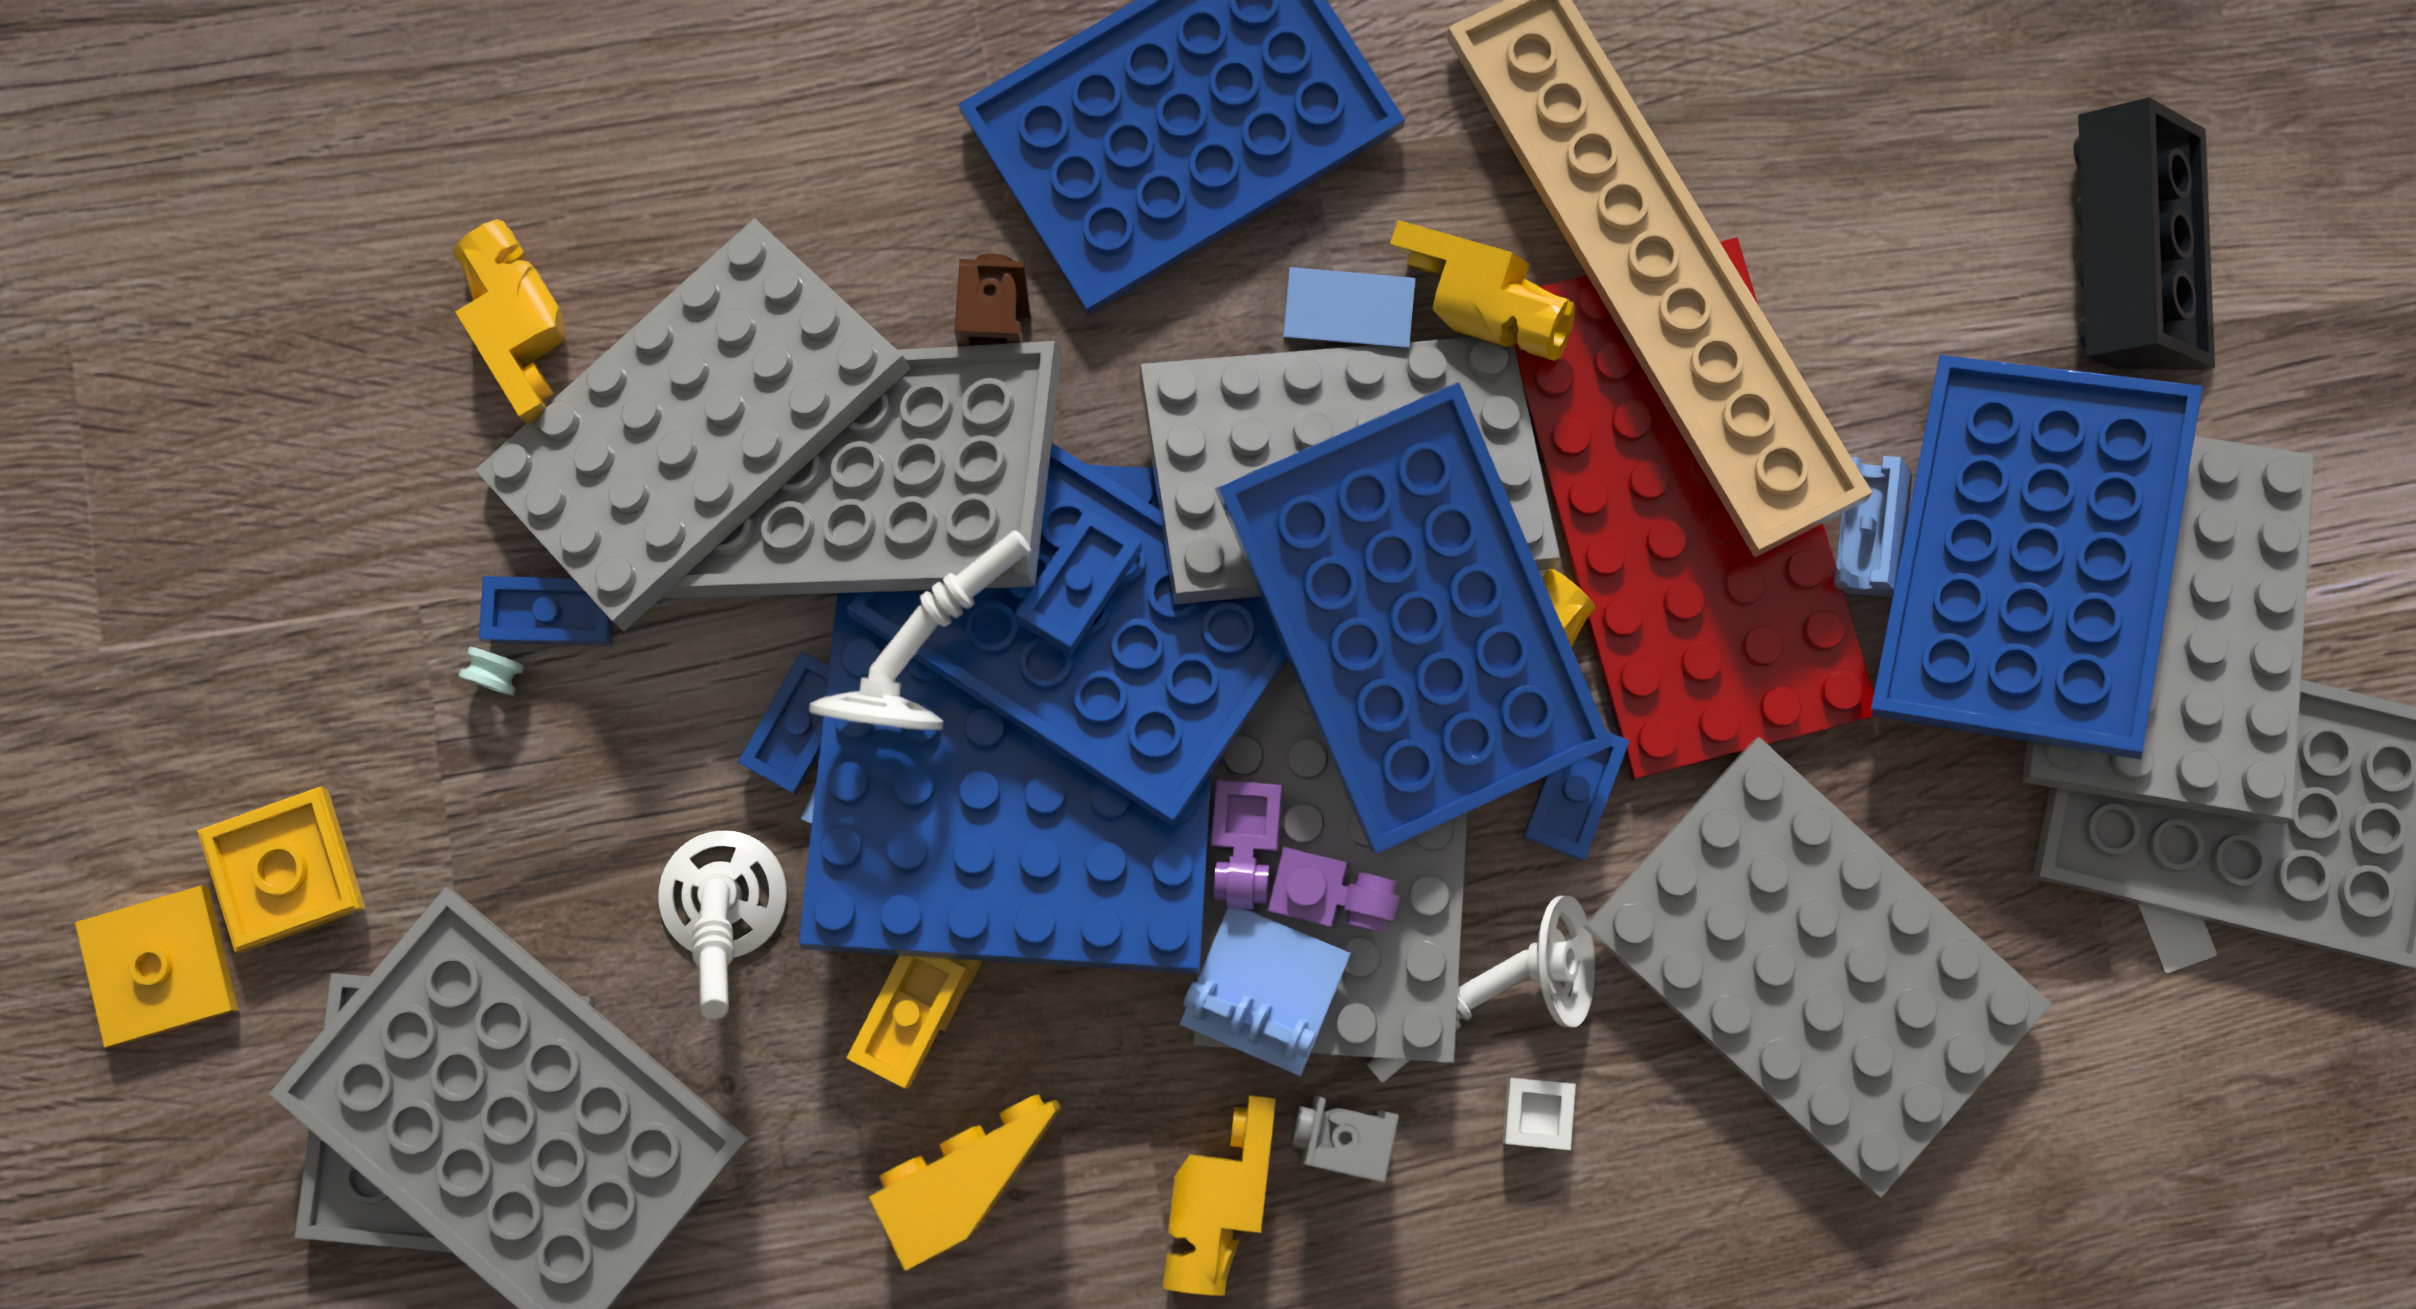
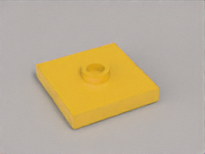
[197,786,366,953]
[75,885,239,1048]

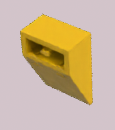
[869,1094,1062,1271]

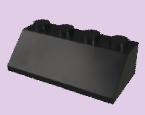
[2073,97,2215,370]

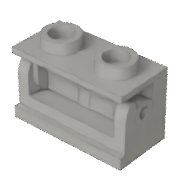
[1291,1096,1399,1182]

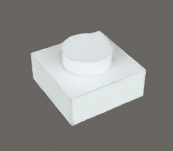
[1502,1078,1576,1150]

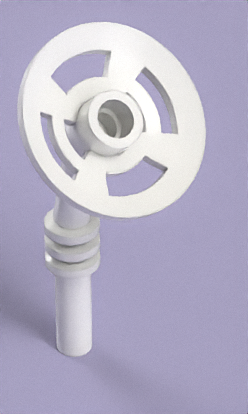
[809,530,1031,730]
[658,831,788,1020]
[1366,896,1595,1084]

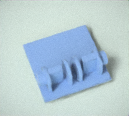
[1179,908,1351,1076]

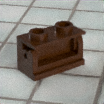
[954,253,1031,346]

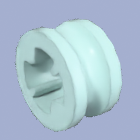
[458,647,525,696]

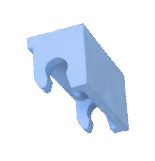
[1283,267,1415,348]
[1834,456,1912,597]

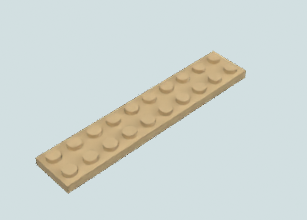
[1447,0,1873,557]

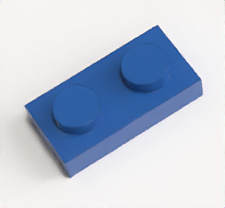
[1015,509,1142,655]
[479,576,613,646]
[737,651,829,795]
[1522,732,1630,862]

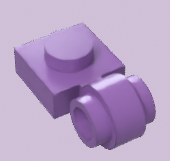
[1211,780,1283,910]
[1268,847,1400,933]

